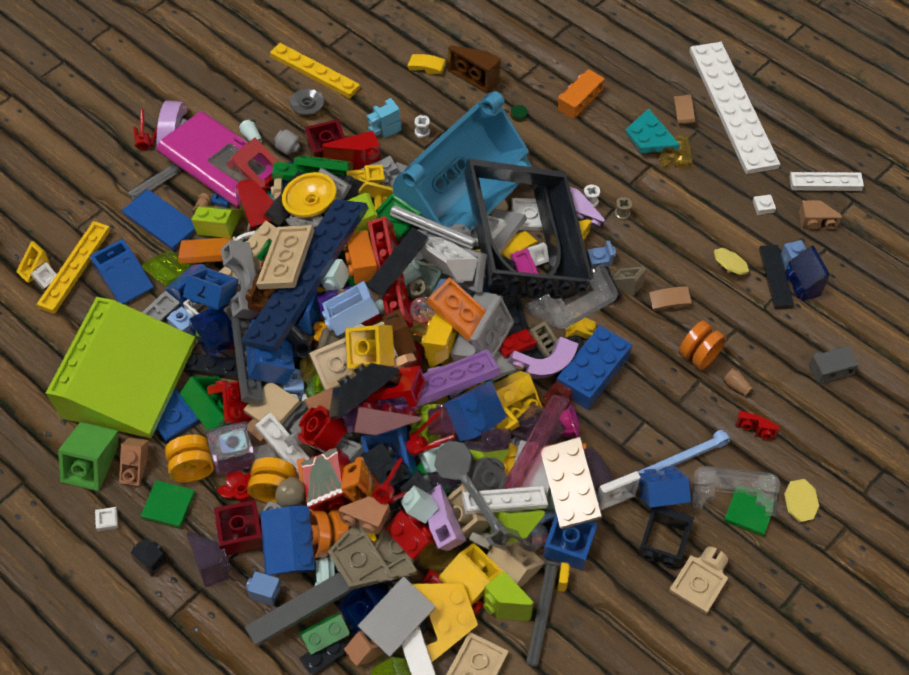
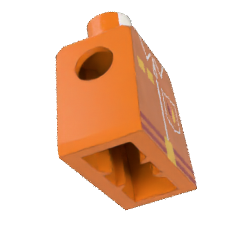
[341,457,378,502]

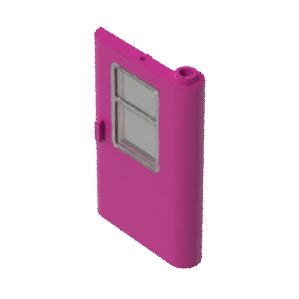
[156,111,273,209]

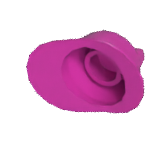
[555,405,580,438]

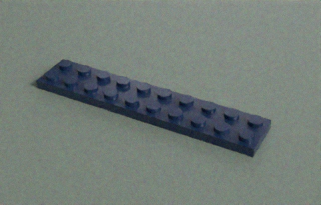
[242,199,369,352]

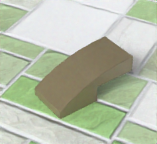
[469,531,492,550]

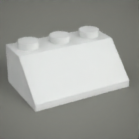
[420,237,478,283]

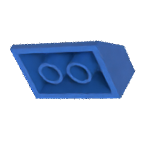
[260,506,315,575]

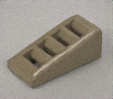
[528,321,558,358]

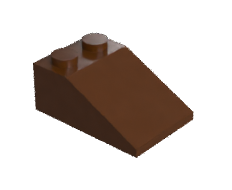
[448,45,501,94]

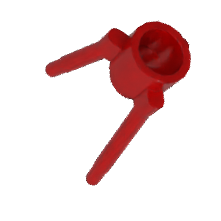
[133,109,158,151]
[406,410,455,456]
[372,458,407,504]

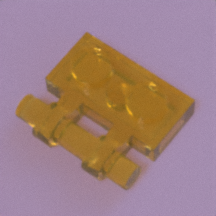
[659,136,693,169]

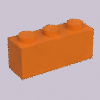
[557,69,605,119]
[343,230,377,283]

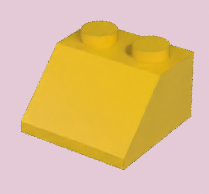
[345,325,395,369]

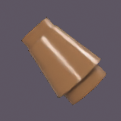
[723,368,753,396]

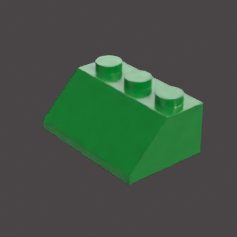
[180,376,241,435]

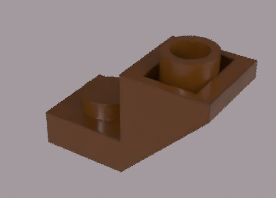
[381,309,417,357]

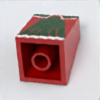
[234,179,284,232]
[302,448,353,515]

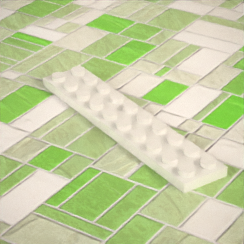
[689,42,780,175]

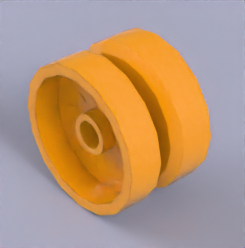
[164,435,214,483]
[247,457,297,503]

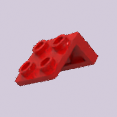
[208,381,253,424]
[384,510,436,559]

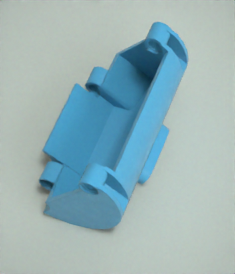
[393,92,532,232]

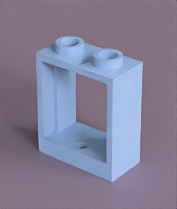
[322,281,379,336]

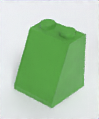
[58,422,119,491]

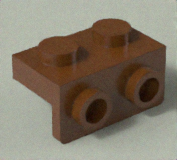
[245,271,276,312]

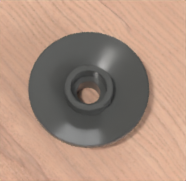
[290,89,324,115]

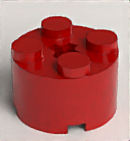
[298,405,347,453]

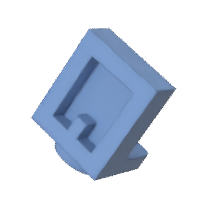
[587,240,616,268]

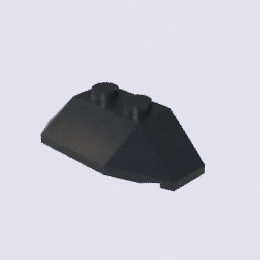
[329,363,400,420]

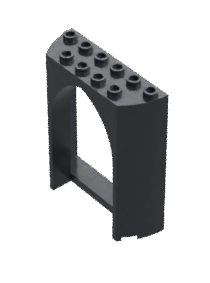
[464,159,594,301]

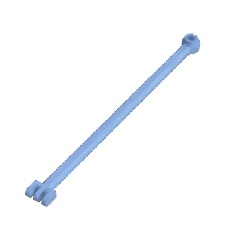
[531,430,731,532]

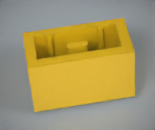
[422,312,458,367]
[493,371,543,421]
[439,543,503,605]

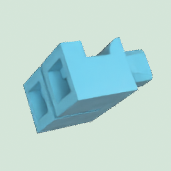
[366,98,402,139]

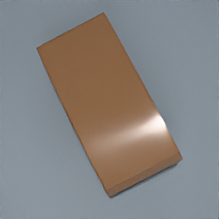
[674,95,695,124]
[649,287,692,312]

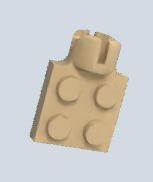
[669,547,728,615]

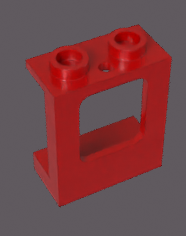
[226,138,278,192]
[365,366,426,407]

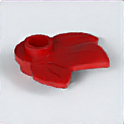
[217,470,252,502]

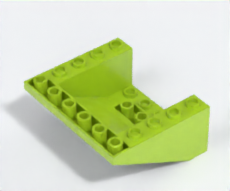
[46,297,197,438]

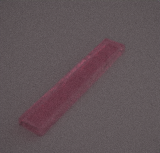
[504,395,569,489]

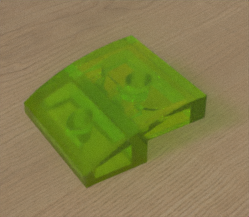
[141,251,191,286]

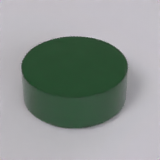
[510,105,528,121]

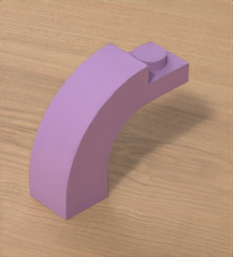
[157,101,187,145]
[508,337,578,379]

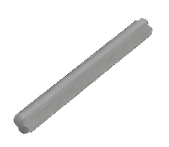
[390,206,476,249]

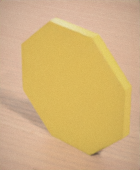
[714,248,749,275]
[784,479,819,522]

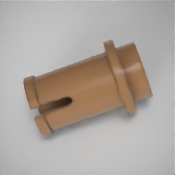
[192,193,211,214]

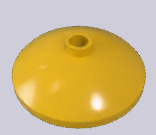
[282,172,337,218]

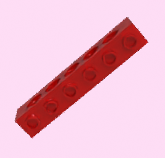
[368,216,414,328]

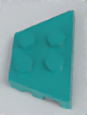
[625,109,680,153]

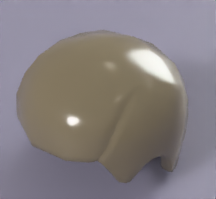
[275,477,306,507]

